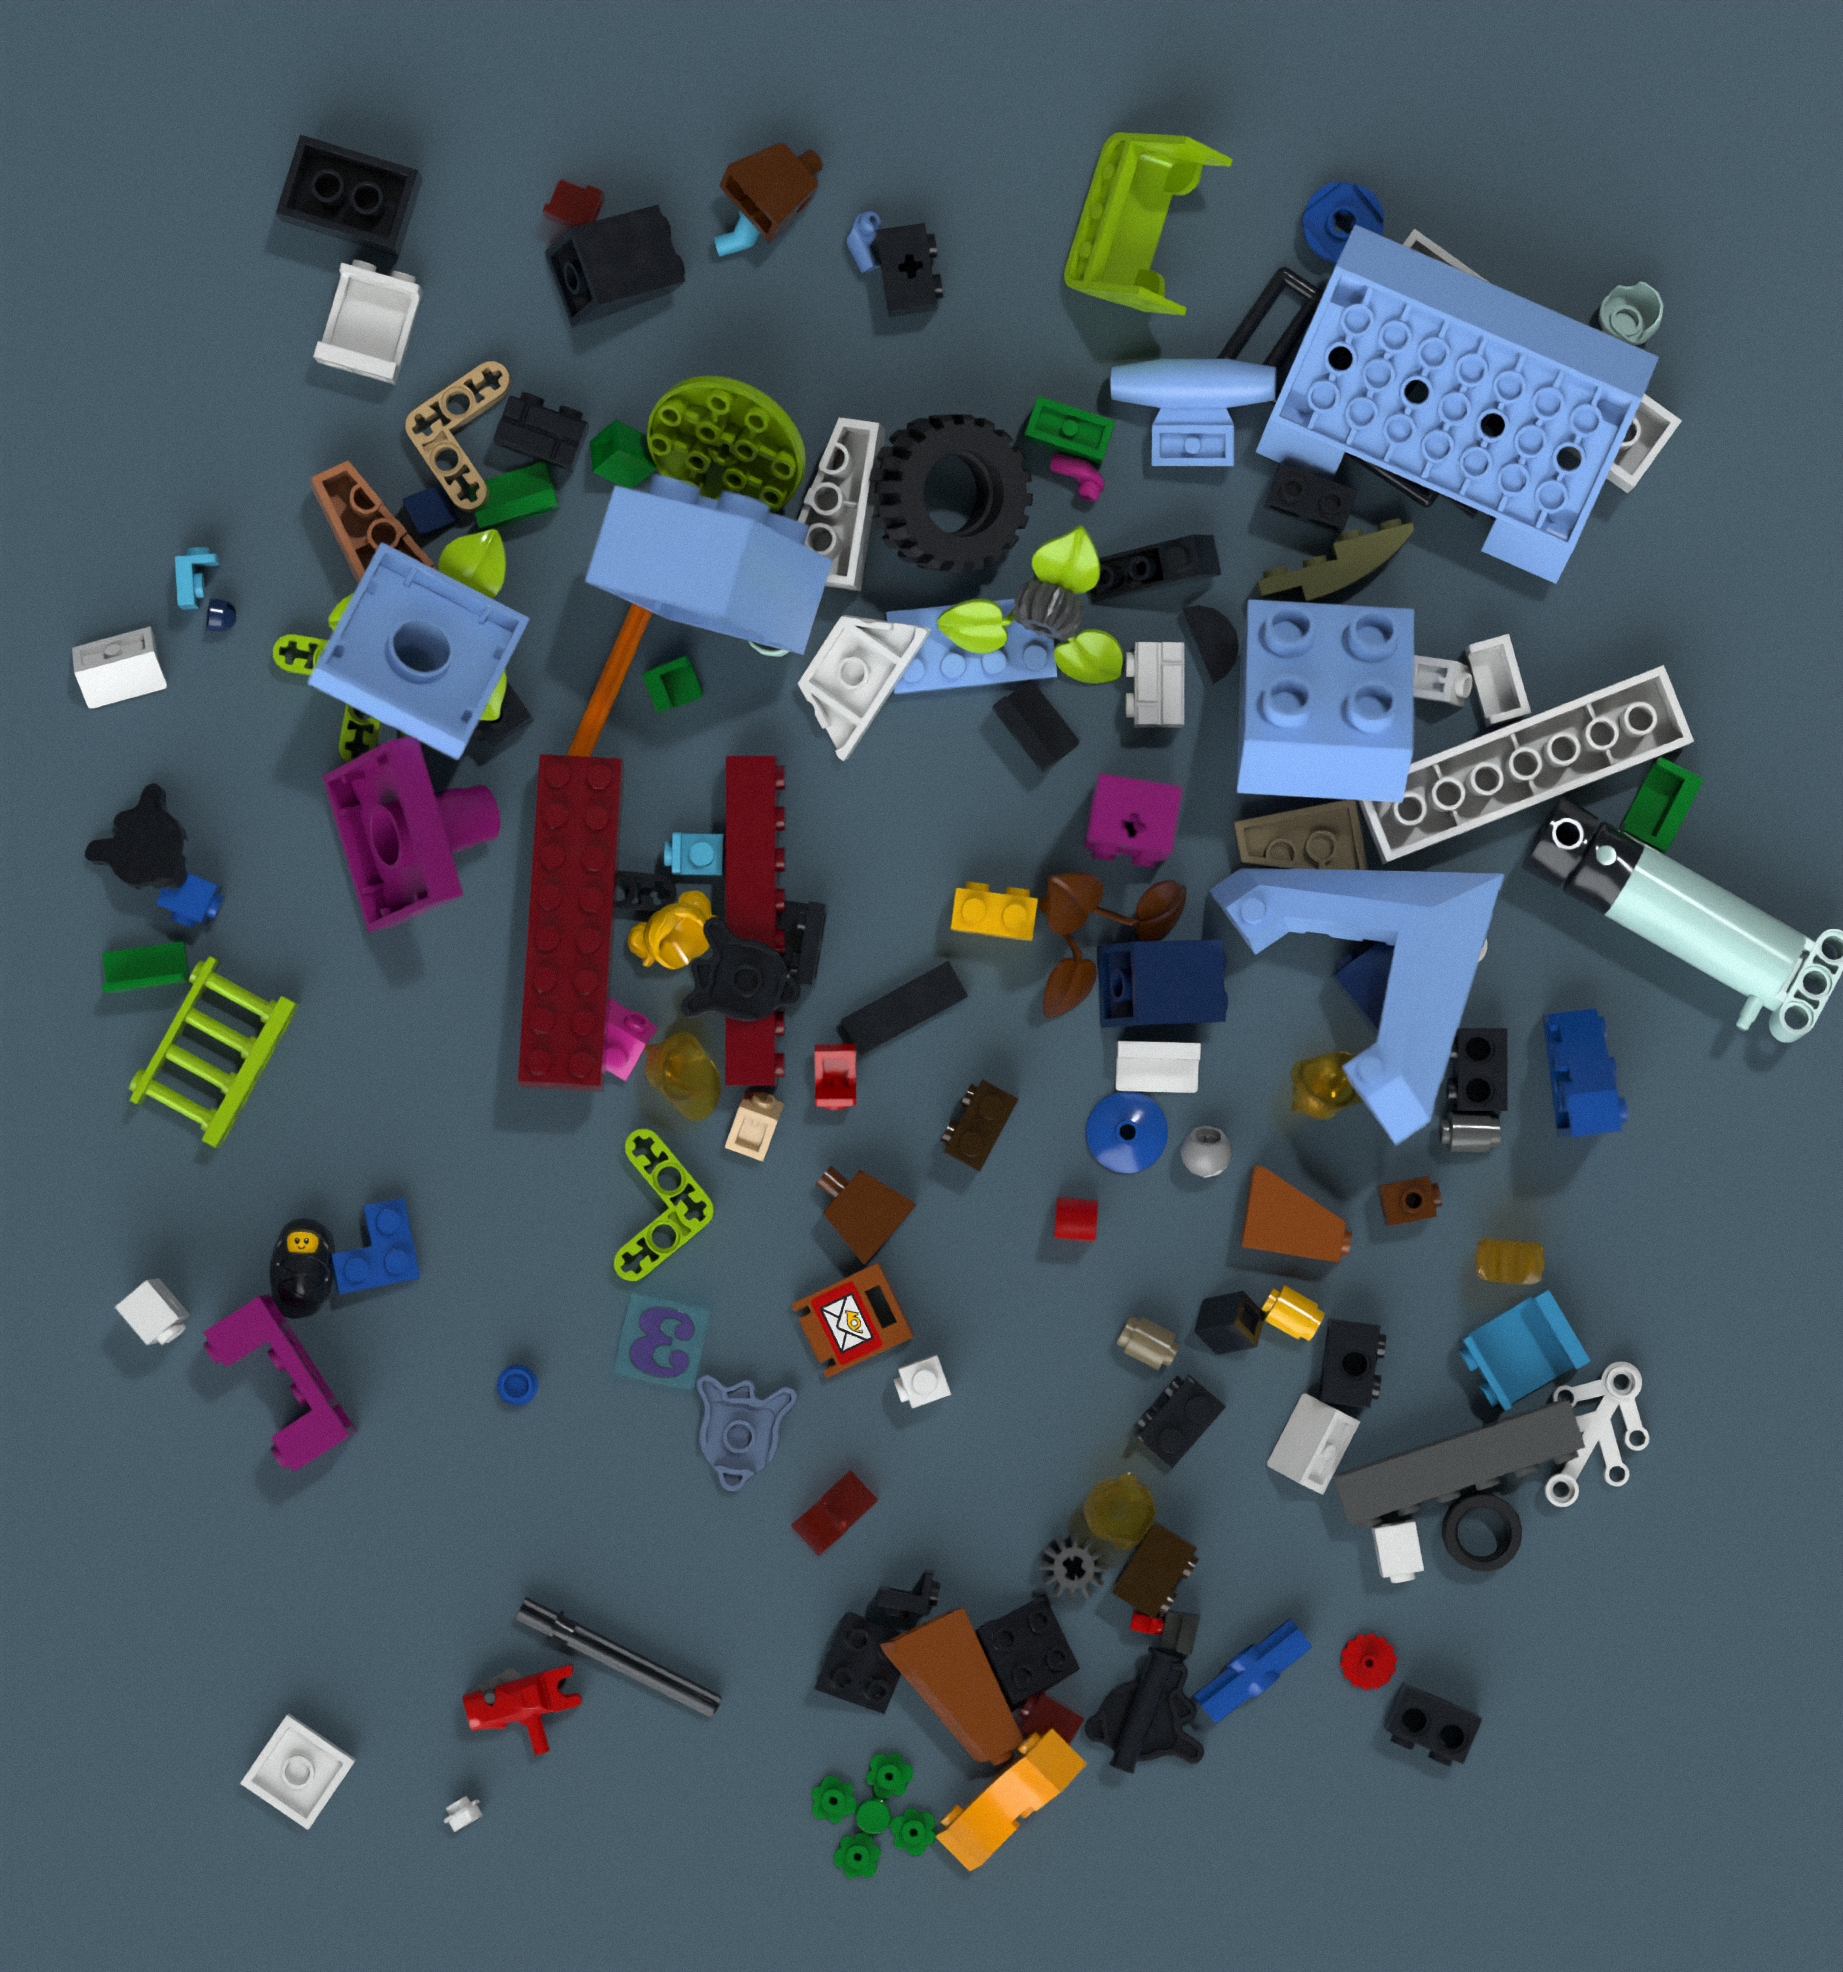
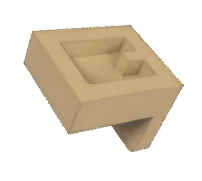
[725,1090,784,1162]

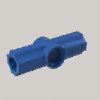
[1193,1618,1313,1723]

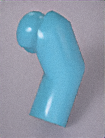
[713,210,760,257]

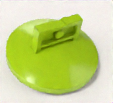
[647,376,806,513]

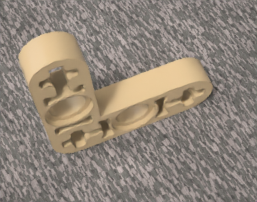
[405,361,512,513]

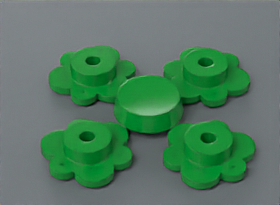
[811,1753,936,1879]

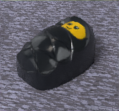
[276,1218,335,1307]

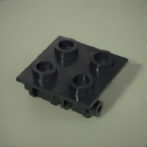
[977,1595,1080,1705]
[814,1611,902,1714]

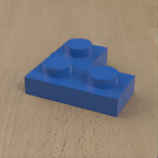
[330,1198,420,1295]

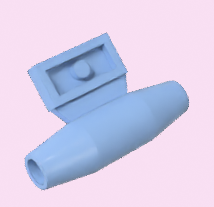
[1111,359,1277,466]

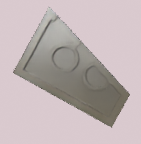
[1233,799,1368,870]

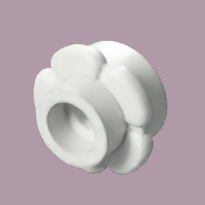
[444,1796,483,1832]

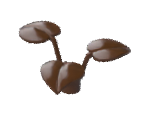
[1040,872,1187,1018]

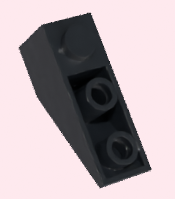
[1090,534,1221,602]

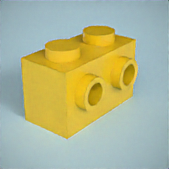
[951,881,1038,941]

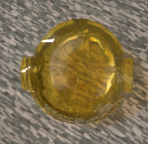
[1083,1473,1157,1549]

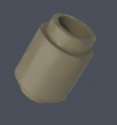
[1116,1315,1180,1370]

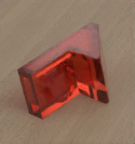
[791,1469,879,1556]

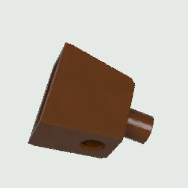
[719,143,823,243]
[815,1166,917,1264]

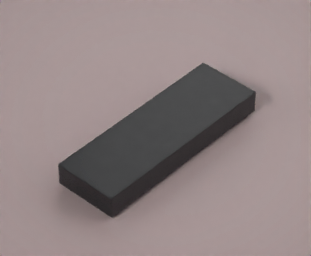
[841,961,968,1056]

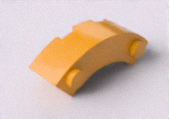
[935,1728,1087,1871]

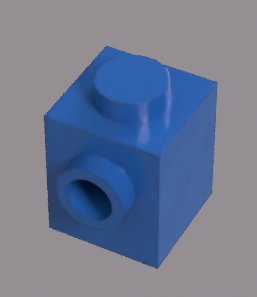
[156,872,225,928]

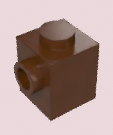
[1377,1176,1442,1226]

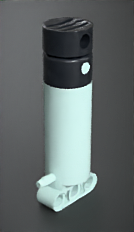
[1521,797,1843,1043]

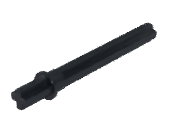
[515,1597,722,1717]

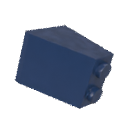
[1097,939,1228,1028]
[1331,940,1395,1039]

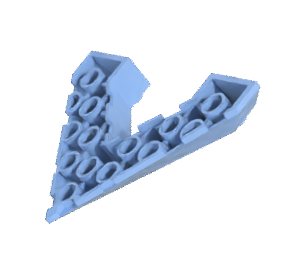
[1209,867,1505,1145]

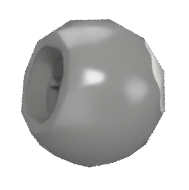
[1180,1126,1233,1178]

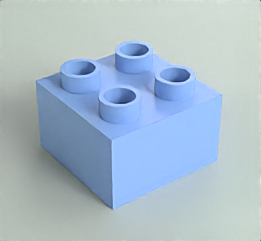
[585,474,833,655]
[1237,599,1414,802]

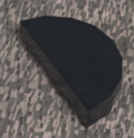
[1182,605,1239,685]

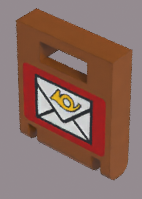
[791,1261,915,1378]

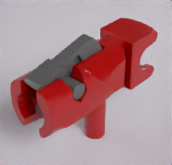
[462,1663,583,1755]

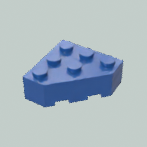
[1543,1008,1628,1137]

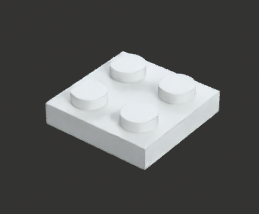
[240,1713,356,1830]

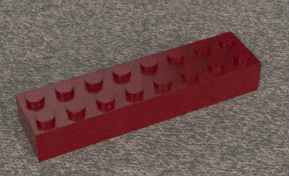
[518,754,625,1092]

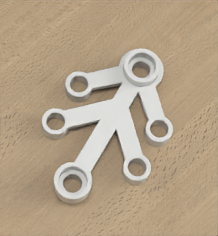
[1544,1361,1650,1507]

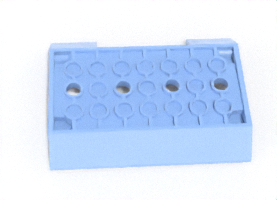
[1256,224,1659,584]

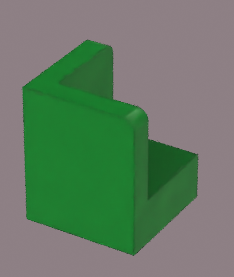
[590,419,656,490]
[642,655,703,715]

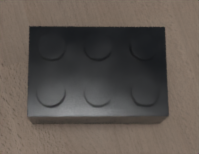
[276,134,423,257]

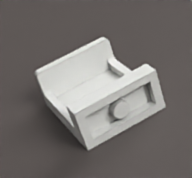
[313,260,424,385]

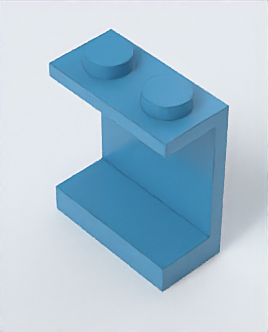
[1458,1289,1591,1411]

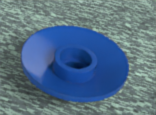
[1086,1091,1168,1173]

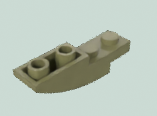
[1255,518,1415,603]

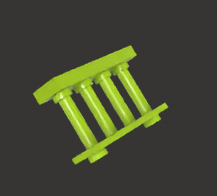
[129,956,300,1148]

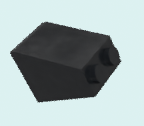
[545,205,686,328]

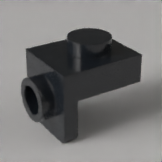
[878,1570,941,1618]

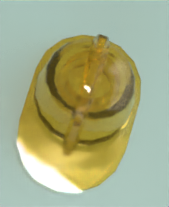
[644,1031,721,1121]
[1291,1052,1364,1120]

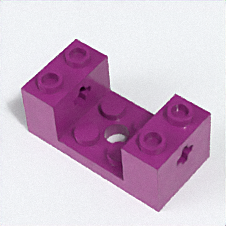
[1083,773,1183,868]
[203,1294,358,1472]

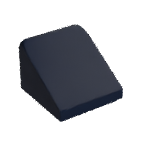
[402,484,459,539]

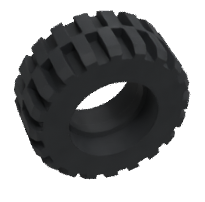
[868,414,1033,572]

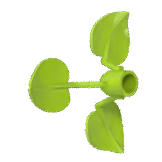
[936,525,1123,684]
[328,529,507,720]

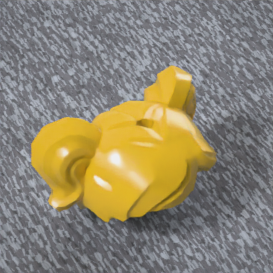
[627,890,719,969]

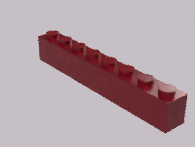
[725,756,786,1086]

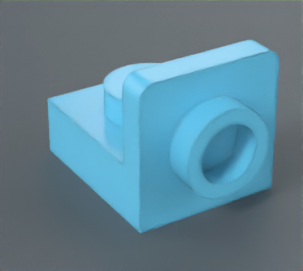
[175,547,220,610]
[664,832,724,876]

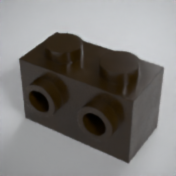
[940,1079,1019,1172]
[1110,1519,1199,1619]

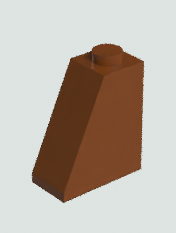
[1239,1165,1352,1263]

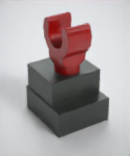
[1130,1609,1200,1655]

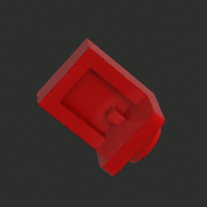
[814,1044,857,1110]

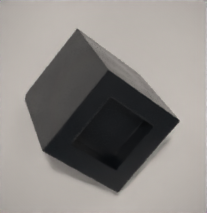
[1194,1291,1266,1355]

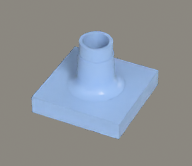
[308,542,530,760]

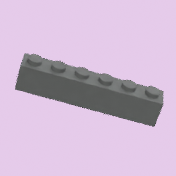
[1333,1397,1585,1529]

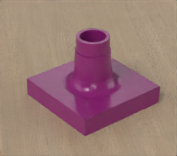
[322,736,500,933]

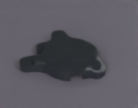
[85,783,188,890]
[681,917,802,1022]
[1085,1661,1204,1764]

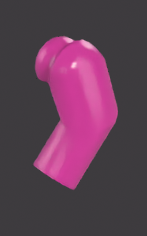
[1050,452,1104,502]

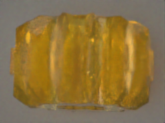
[1474,1238,1545,1285]

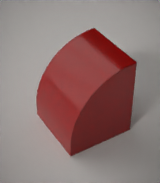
[1053,1196,1098,1242]

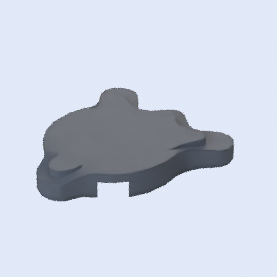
[696,1373,798,1492]

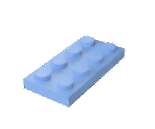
[886,599,1057,694]

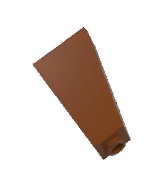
[880,1607,1024,1766]

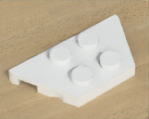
[798,615,932,761]

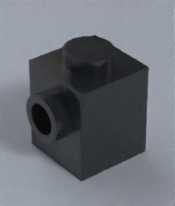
[473,683,534,747]

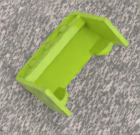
[1064,132,1233,316]

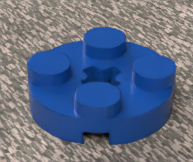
[1302,182,1384,266]

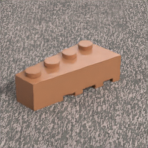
[311,461,438,585]

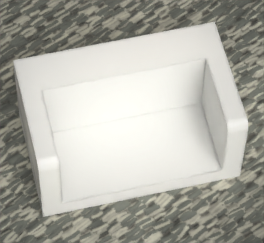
[1464,634,1531,728]

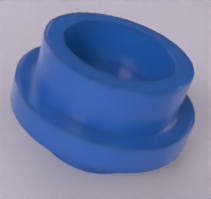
[497,1364,538,1406]

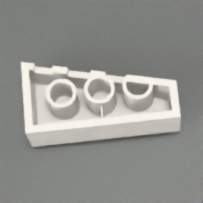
[797,417,886,591]

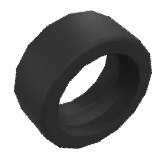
[1442,1492,1522,1572]

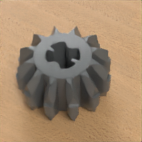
[1012,580,1085,640]
[1038,1531,1109,1602]

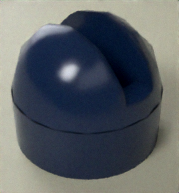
[206,598,236,632]

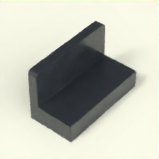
[992,680,1079,773]

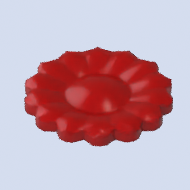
[1340,1633,1397,1690]

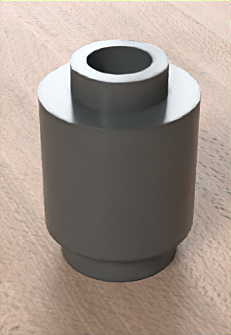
[1439,1111,1501,1152]

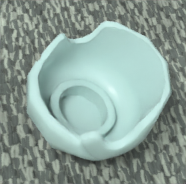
[1598,281,1664,345]

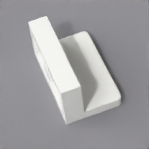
[72,626,167,709]
[1116,1041,1201,1093]
[1267,1393,1360,1495]

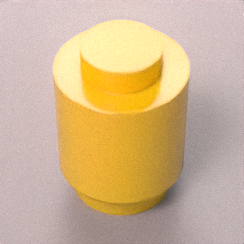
[1261,1285,1325,1341]

